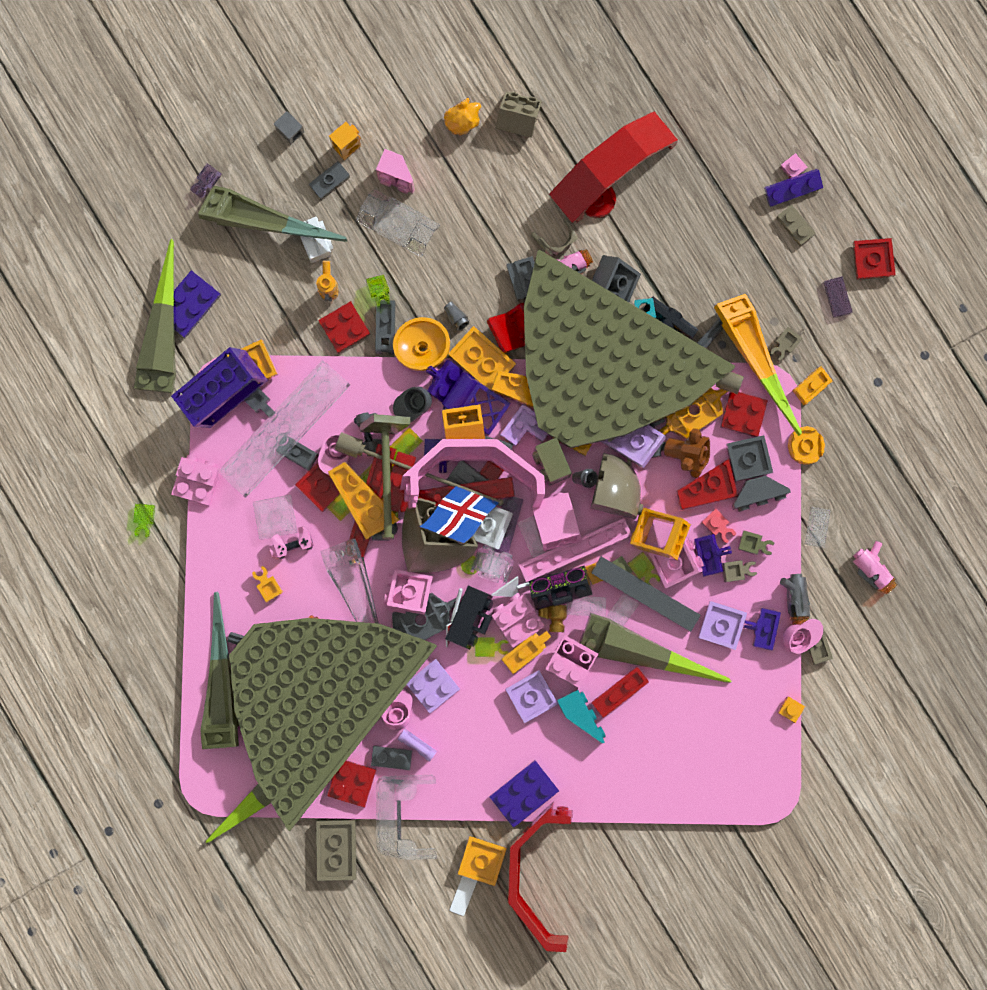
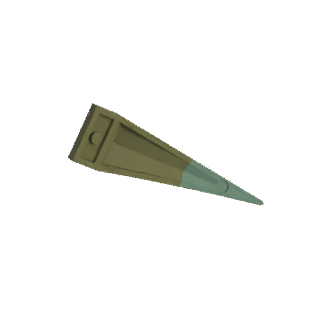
[198,185,348,242]
[200,592,239,749]

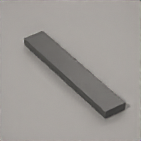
[591,556,701,632]

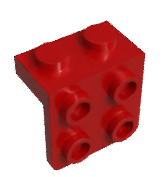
[487,303,525,353]

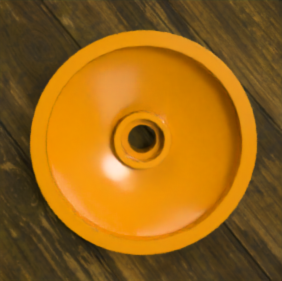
[393,317,450,371]

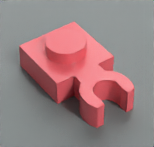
[701,509,736,543]

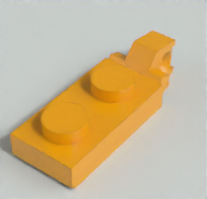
[501,630,551,674]

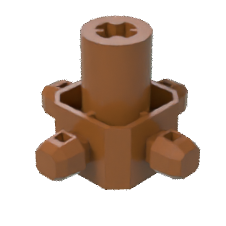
[664,428,710,478]

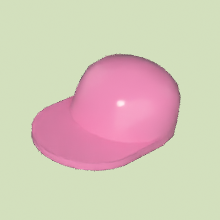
[318,433,349,475]
[783,619,823,654]
[381,689,412,730]

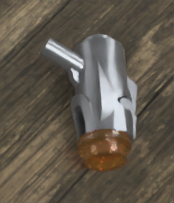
[780,574,810,625]

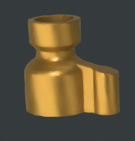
[538,605,567,632]

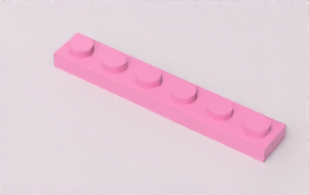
[519,518,632,582]

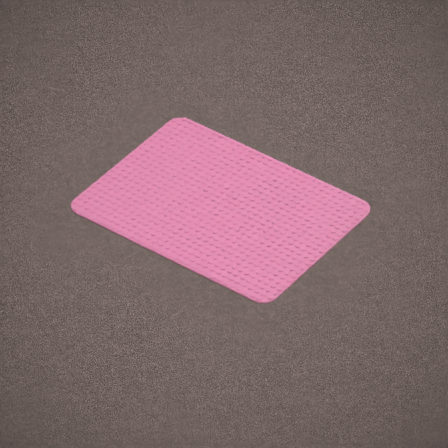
[179,355,801,825]

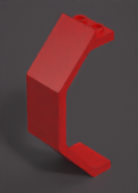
[549,111,678,223]
[508,801,573,952]

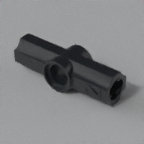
[643,296,699,340]

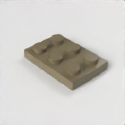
[316,820,357,881]

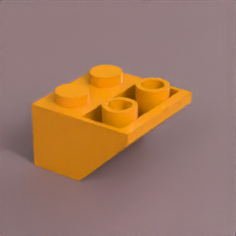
[442,405,485,439]

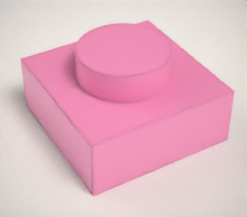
[780,153,808,178]

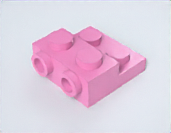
[171,455,220,506]
[649,537,704,588]
[384,569,433,615]
[491,593,545,648]

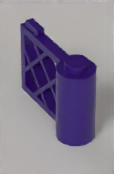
[442,371,511,435]

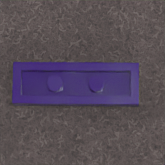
[764,169,823,207]

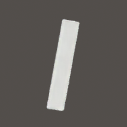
[450,876,477,916]

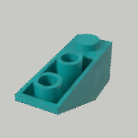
[557,690,606,744]

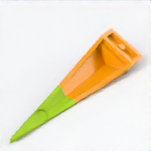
[714,294,802,436]

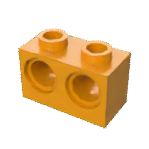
[329,122,361,160]

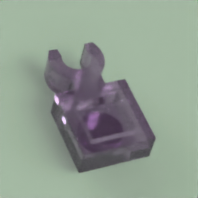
[190,163,222,199]

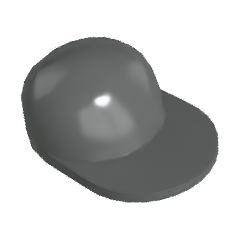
[393,387,432,423]

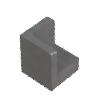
[274,112,305,145]

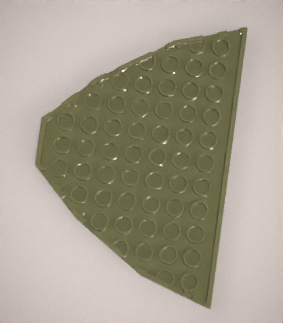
[524,249,735,448]
[229,618,437,831]

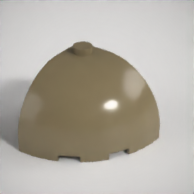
[590,453,643,519]
[402,498,478,573]

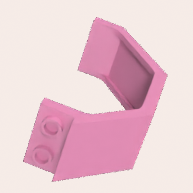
[400,439,545,508]

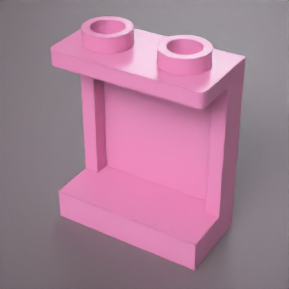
[531,493,581,551]

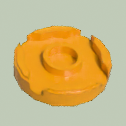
[788,426,825,465]

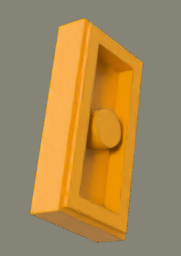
[792,366,832,405]

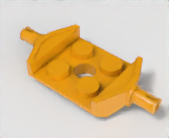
[658,388,729,439]

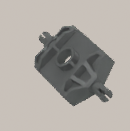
[392,593,460,640]

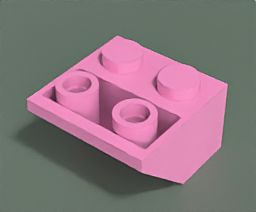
[376,149,414,194]
[545,635,598,688]

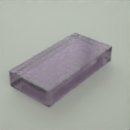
[823,276,853,318]

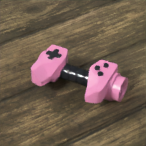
[269,526,314,559]

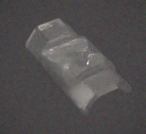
[356,188,440,257]

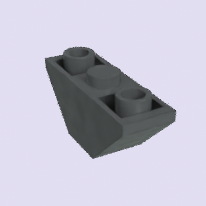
[732,476,791,512]

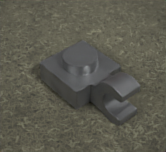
[244,388,276,419]

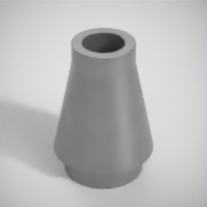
[444,302,469,331]
[572,469,598,488]

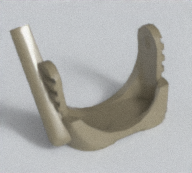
[531,218,578,256]

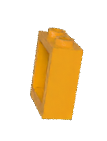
[630,508,691,560]

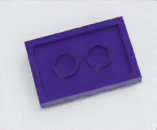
[174,270,221,338]
[489,760,559,828]

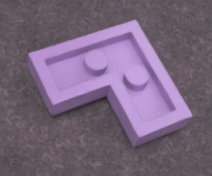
[500,404,548,446]

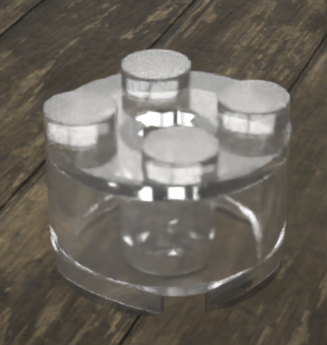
[470,545,515,584]

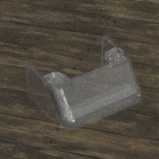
[375,775,437,860]

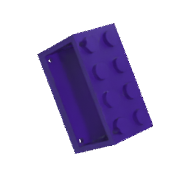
[171,347,268,428]

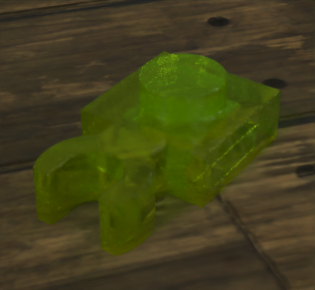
[366,275,390,307]
[133,503,155,538]
[627,552,660,586]
[475,637,508,657]

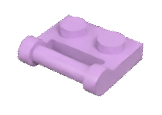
[397,729,437,762]

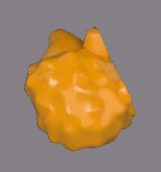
[444,98,481,136]

